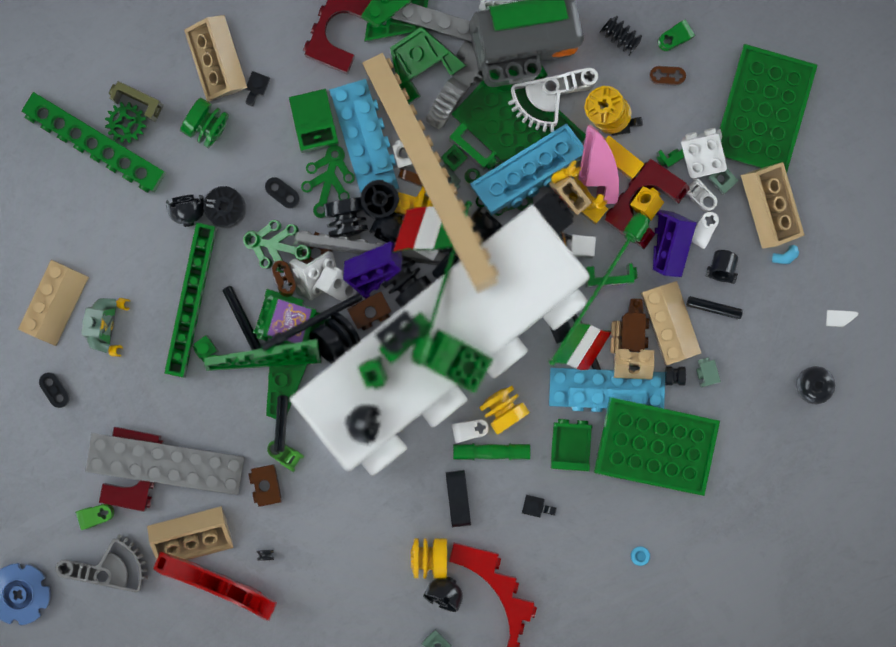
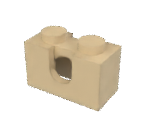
[614,349,654,379]

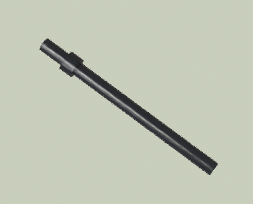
[260,293,362,351]

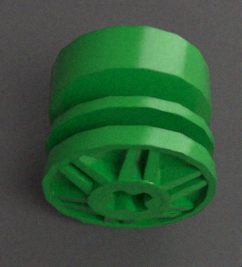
[180,97,229,149]

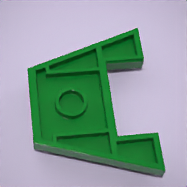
[364,0,428,42]
[390,27,468,104]

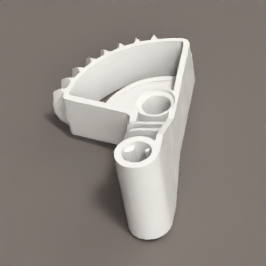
[508,68,598,132]

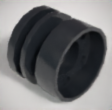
[204,186,246,228]
[323,197,368,237]
[382,260,432,309]
[309,313,360,364]

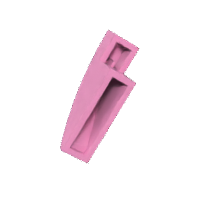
[578,125,619,204]

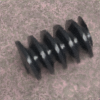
[599,16,642,56]

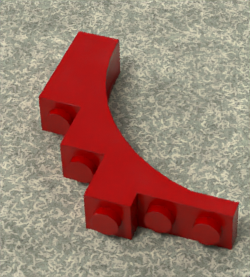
[449,542,537,647]
[153,551,276,621]

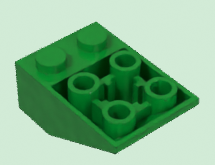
[289,88,339,153]
[424,329,493,394]

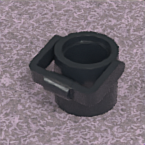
[705,250,738,284]

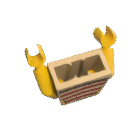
[549,161,608,215]

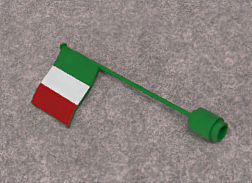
[393,201,473,366]
[549,213,650,370]

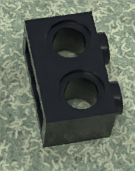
[374,310,421,354]

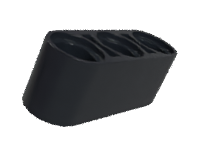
[446,470,471,528]

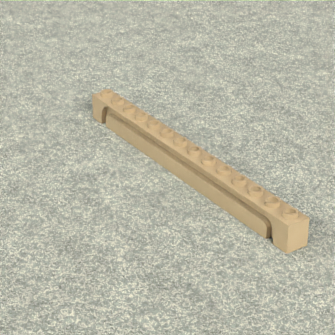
[362,53,499,293]

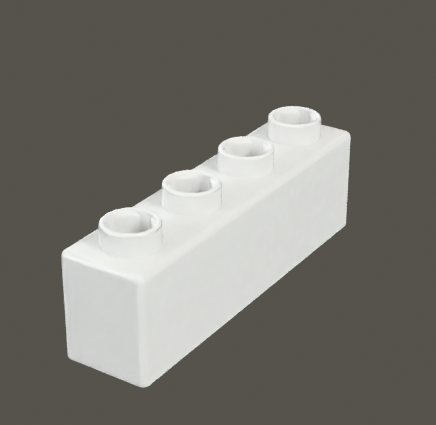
[290,205,589,476]

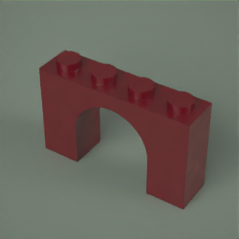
[303,0,371,75]
[604,159,690,249]
[99,427,164,512]

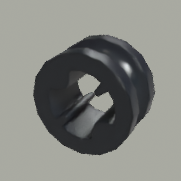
[256,550,274,561]

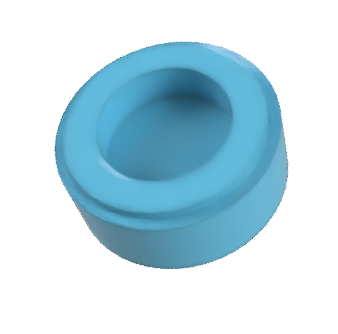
[630,546,650,566]

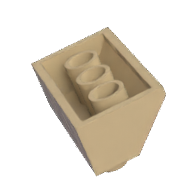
[184,15,247,102]
[741,162,804,249]
[18,260,89,346]
[640,281,701,366]
[147,506,234,561]

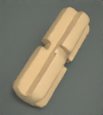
[610,321,622,354]

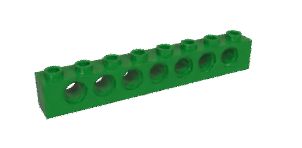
[21,92,166,193]
[164,222,217,378]

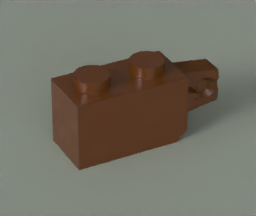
[621,298,649,352]

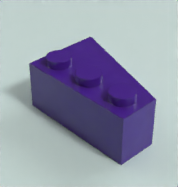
[653,210,697,277]
[343,242,402,299]

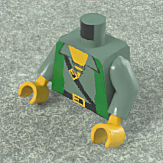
[81,298,130,357]

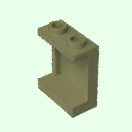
[109,81,164,122]

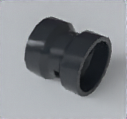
[665,367,686,386]

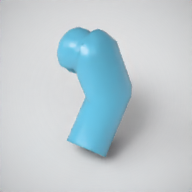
[772,245,799,264]

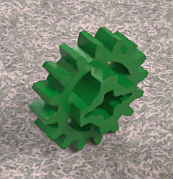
[105,102,147,144]

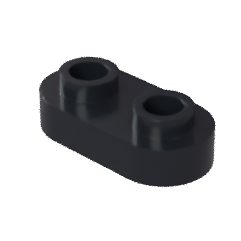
[265,177,300,209]
[39,373,70,408]

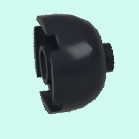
[360,180,399,219]
[166,194,204,227]
[471,207,503,242]
[369,212,403,244]
[796,366,835,404]
[345,405,380,445]
[423,577,463,612]

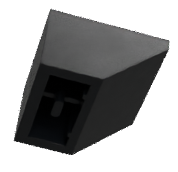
[533,192,574,235]

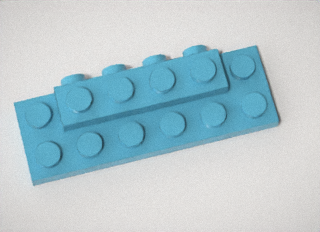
[330,79,399,193]
[470,123,584,216]
[549,368,665,412]

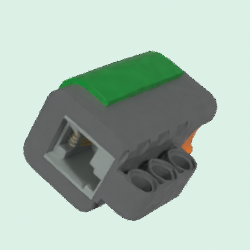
[469,0,584,87]

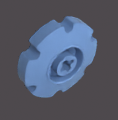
[0,563,51,625]

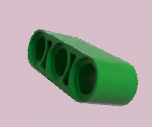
[378,312,434,364]

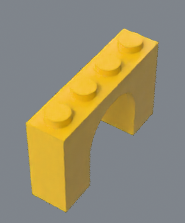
[573,135,644,225]

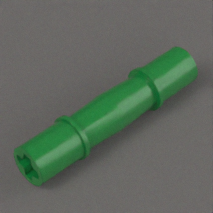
[453,443,530,460]

